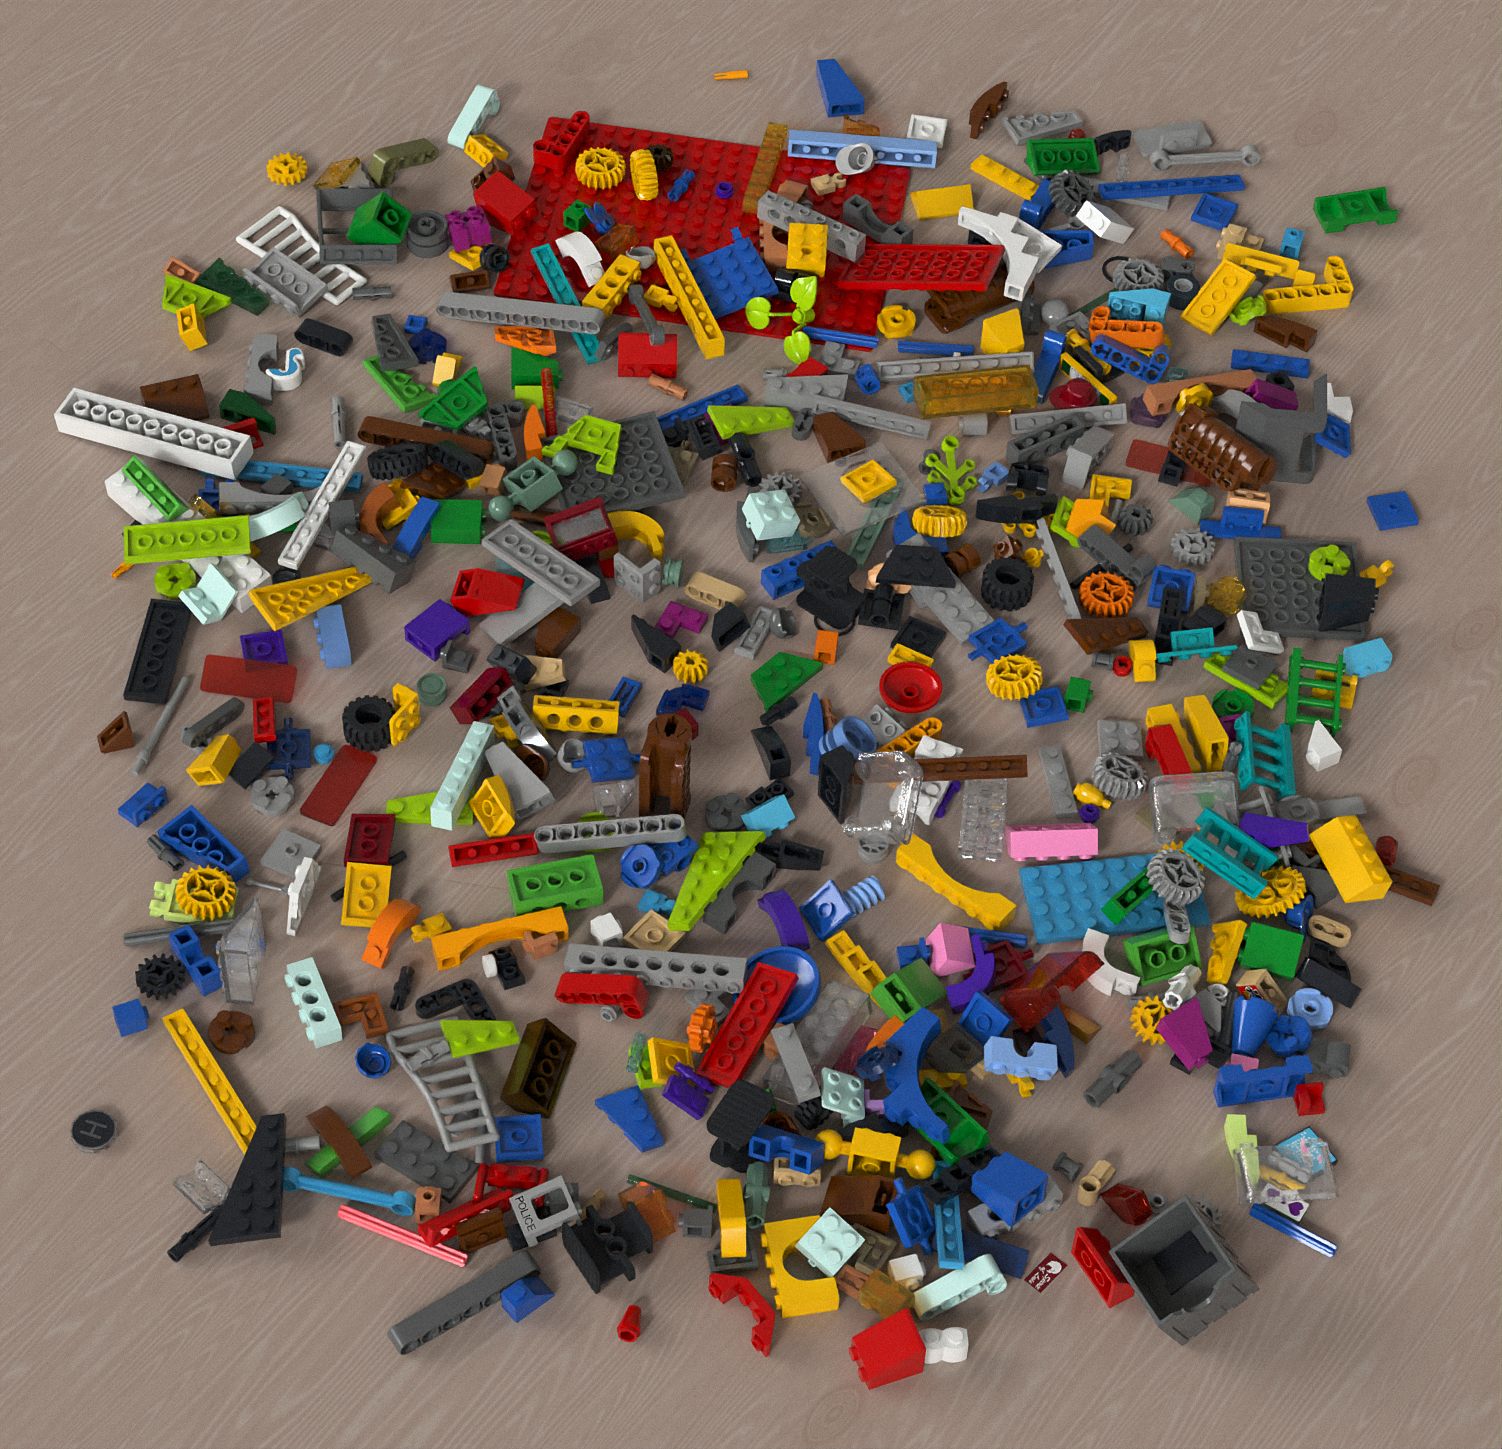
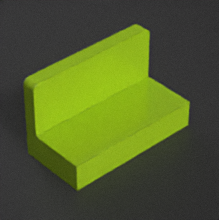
[515,385,555,410]

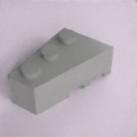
[1061,425,1115,490]

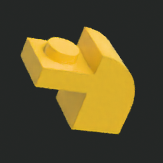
[1128,639,1157,682]

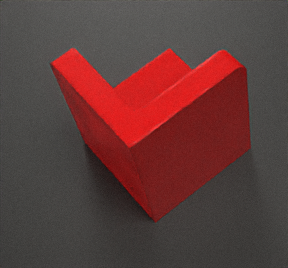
[1293,1082,1326,1116]

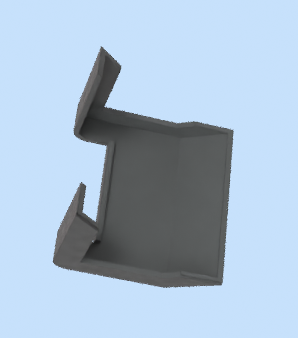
[1235,373,1328,484]

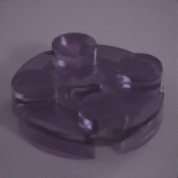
[1129,393,1169,428]

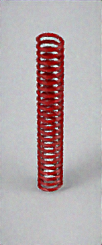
[541,368,558,437]

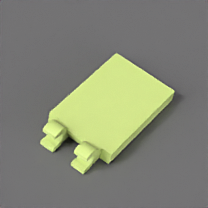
[149,879,239,924]

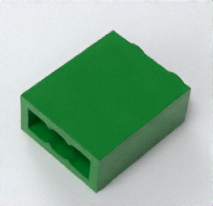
[431,499,486,544]
[1237,922,1304,982]

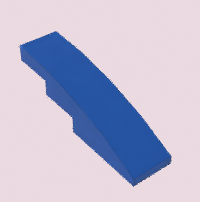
[392,496,441,560]
[803,693,824,776]

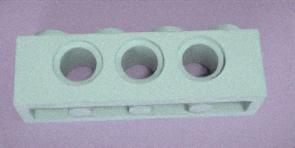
[284,957,342,1049]

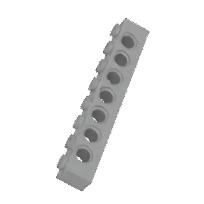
[564,943,748,993]

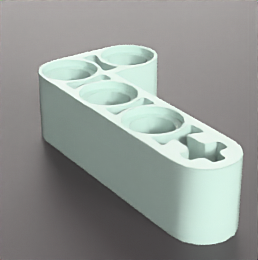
[448,84,500,150]
[909,1254,1007,1321]

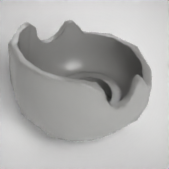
[626,246,656,270]
[1040,299,1069,326]
[557,738,586,773]

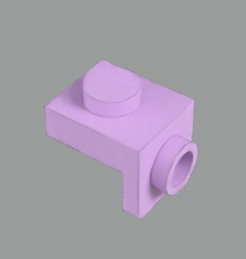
[864,1089,886,1119]

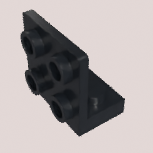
[1072,345,1125,384]

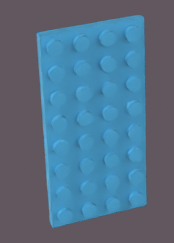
[1019,854,1210,945]

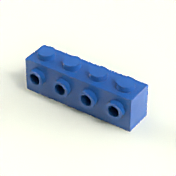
[761,540,837,600]

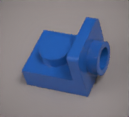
[896,937,931,969]

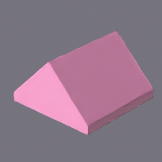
[925,923,976,978]

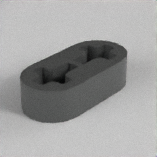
[792,408,816,441]

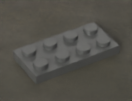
[374,1120,478,1203]

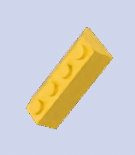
[1309,815,1392,903]

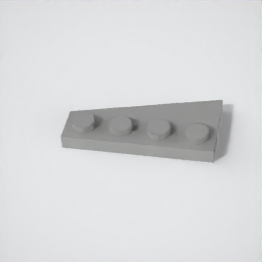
[1001,110,1083,146]

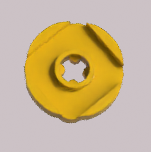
[877,305,916,339]
[1175,383,1213,414]

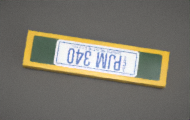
[1059,352,1117,406]

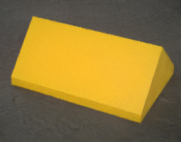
[910,184,974,221]

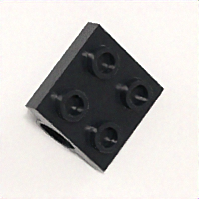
[771,267,819,304]
[858,583,905,631]

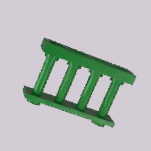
[1284,647,1346,738]

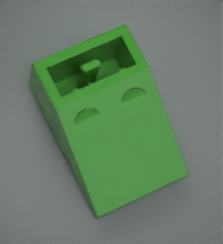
[870,957,947,1024]

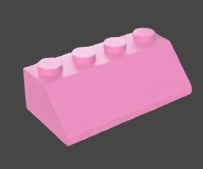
[1005,823,1098,861]

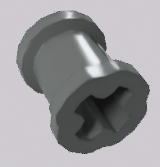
[919,449,941,475]
[1091,652,1115,671]
[1052,1151,1083,1182]

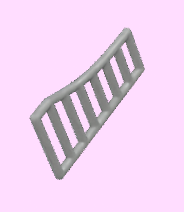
[385,1016,500,1152]

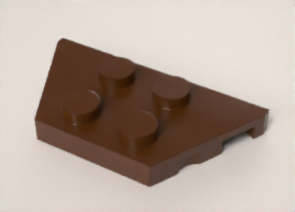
[400,462,467,500]
[930,1080,992,1161]

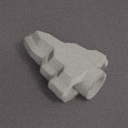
[337,160,374,189]

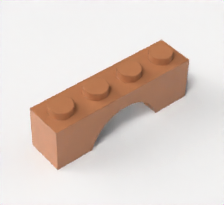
[759,219,787,272]

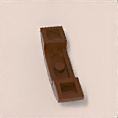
[306,1105,372,1179]

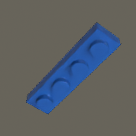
[1231,349,1310,378]

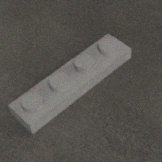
[1038,744,1078,819]

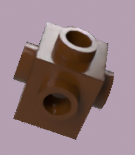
[992,535,1027,562]

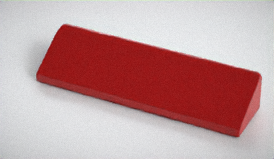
[448,833,539,867]

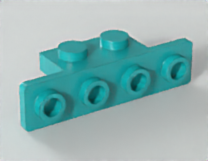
[1156,627,1238,663]

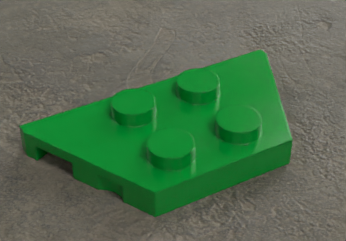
[418,366,488,431]
[750,652,823,712]

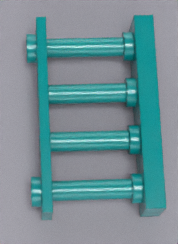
[1234,711,1296,803]
[1182,806,1279,899]

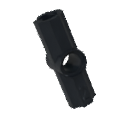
[729,432,762,487]

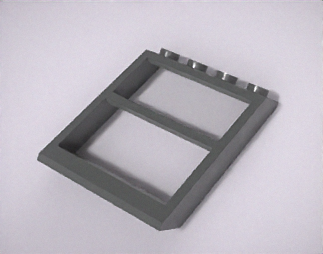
[316,189,397,264]

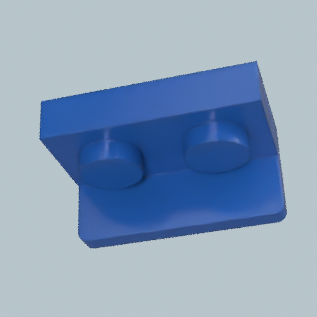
[118,782,168,828]

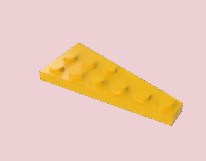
[249,566,372,631]

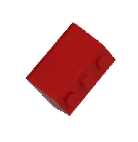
[618,332,677,378]
[1071,1227,1135,1308]

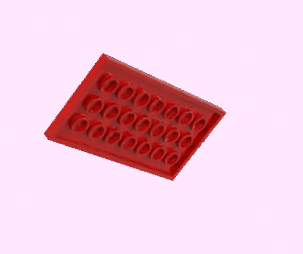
[837,244,1005,292]

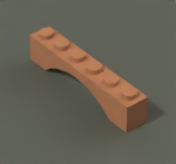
[1142,369,1256,416]

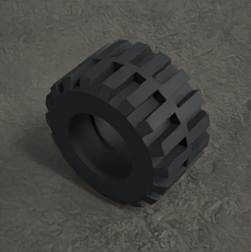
[981,557,1034,612]
[342,695,396,753]

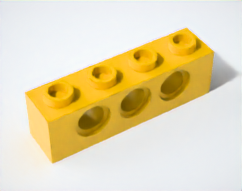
[582,254,642,321]
[533,695,620,735]

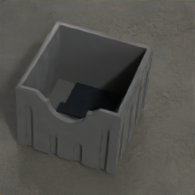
[1108,1195,1260,1346]

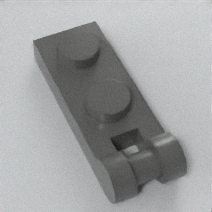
[594,323,633,360]

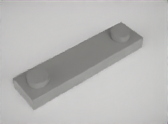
[771,1023,821,1103]

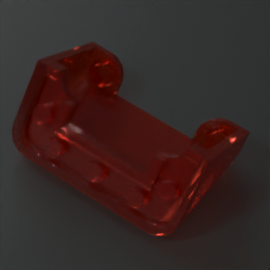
[1000,951,1105,1033]

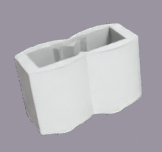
[919,1327,969,1364]

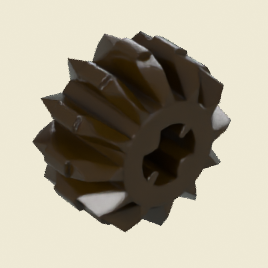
[645,143,674,173]

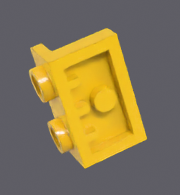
[464,134,509,168]

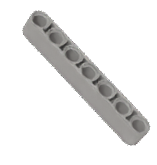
[534,814,687,853]

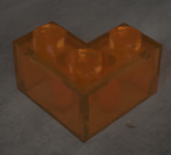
[618,1181,676,1243]

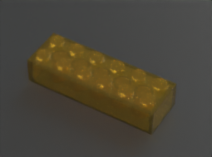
[912,365,1039,419]

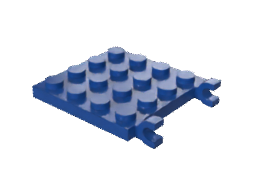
[680,227,779,319]

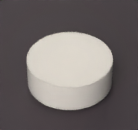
[482,954,497,978]

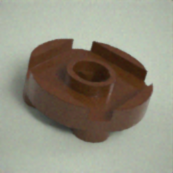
[208,1010,255,1054]

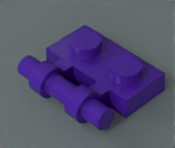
[662,1062,715,1120]

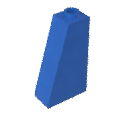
[816,59,865,117]

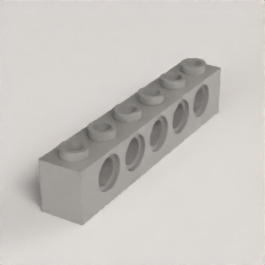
[757,190,866,262]

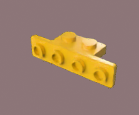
[1222,243,1299,279]

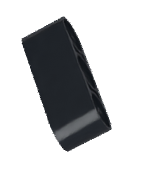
[294,318,353,357]
[428,440,485,480]
[1295,957,1362,1009]

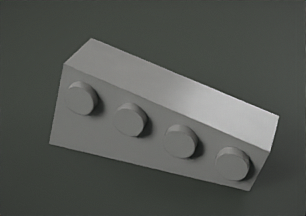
[764,374,848,415]

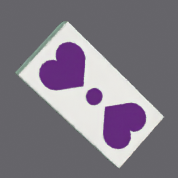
[1256,1183,1310,1225]

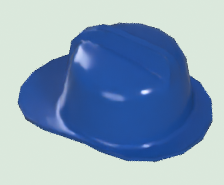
[1284,895,1314,943]

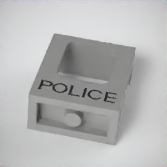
[509,1175,583,1247]

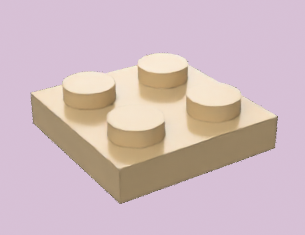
[623,910,686,952]

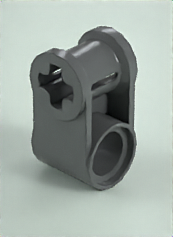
[1159,256,1195,282]

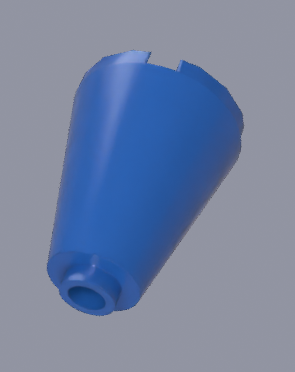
[1232,996,1279,1058]

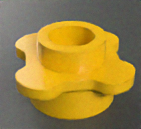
[1024,548,1044,568]

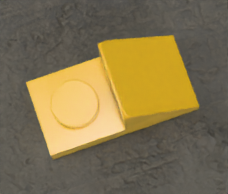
[432,352,463,386]

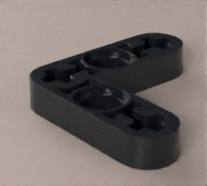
[415,979,497,1021]

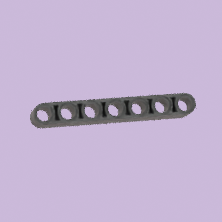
[387,1251,542,1355]

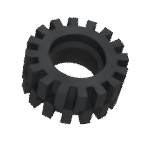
[794,1087,834,1130]

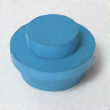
[313,744,335,764]

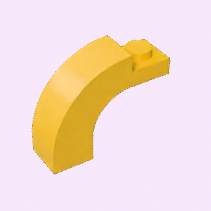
[607,511,665,563]

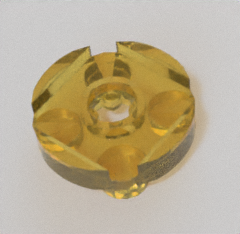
[189,493,223,519]
[1205,577,1246,614]

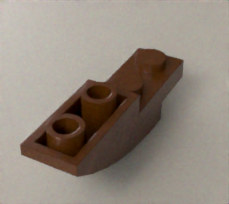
[969,81,1009,139]

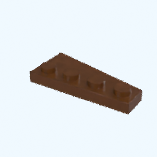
[1063,617,1149,655]

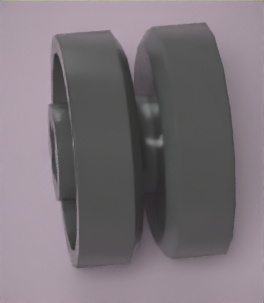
[406,210,448,258]

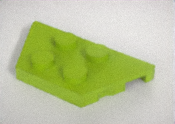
[162,274,232,318]

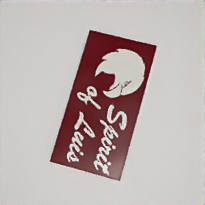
[1024,1253,1067,1293]

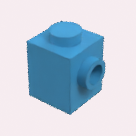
[1279,227,1305,260]

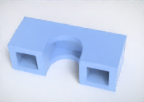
[984,1036,1058,1081]

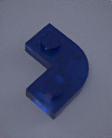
[656,684,710,716]

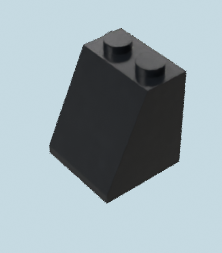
[1318,573,1379,632]

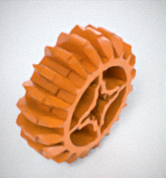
[1078,571,1134,618]

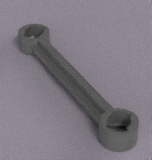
[628,285,665,346]

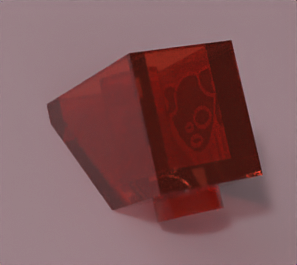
[1100,1183,1153,1226]

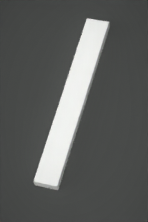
[278,441,367,570]

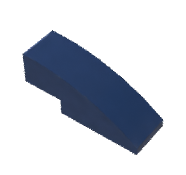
[1037,1002,1074,1079]

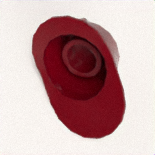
[1049,378,1097,409]

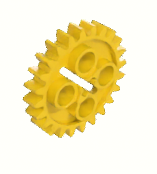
[1234,866,1307,919]

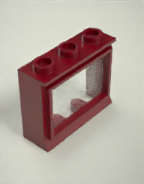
[543,497,619,561]

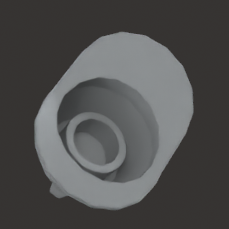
[835,143,878,175]

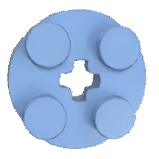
[1287,988,1333,1031]

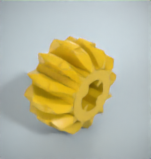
[673,649,708,684]

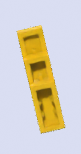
[824,930,887,1009]

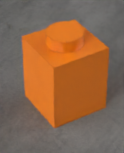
[814,630,839,665]

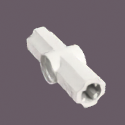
[1163,964,1202,1011]

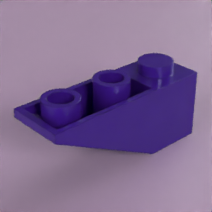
[1238,813,1310,848]

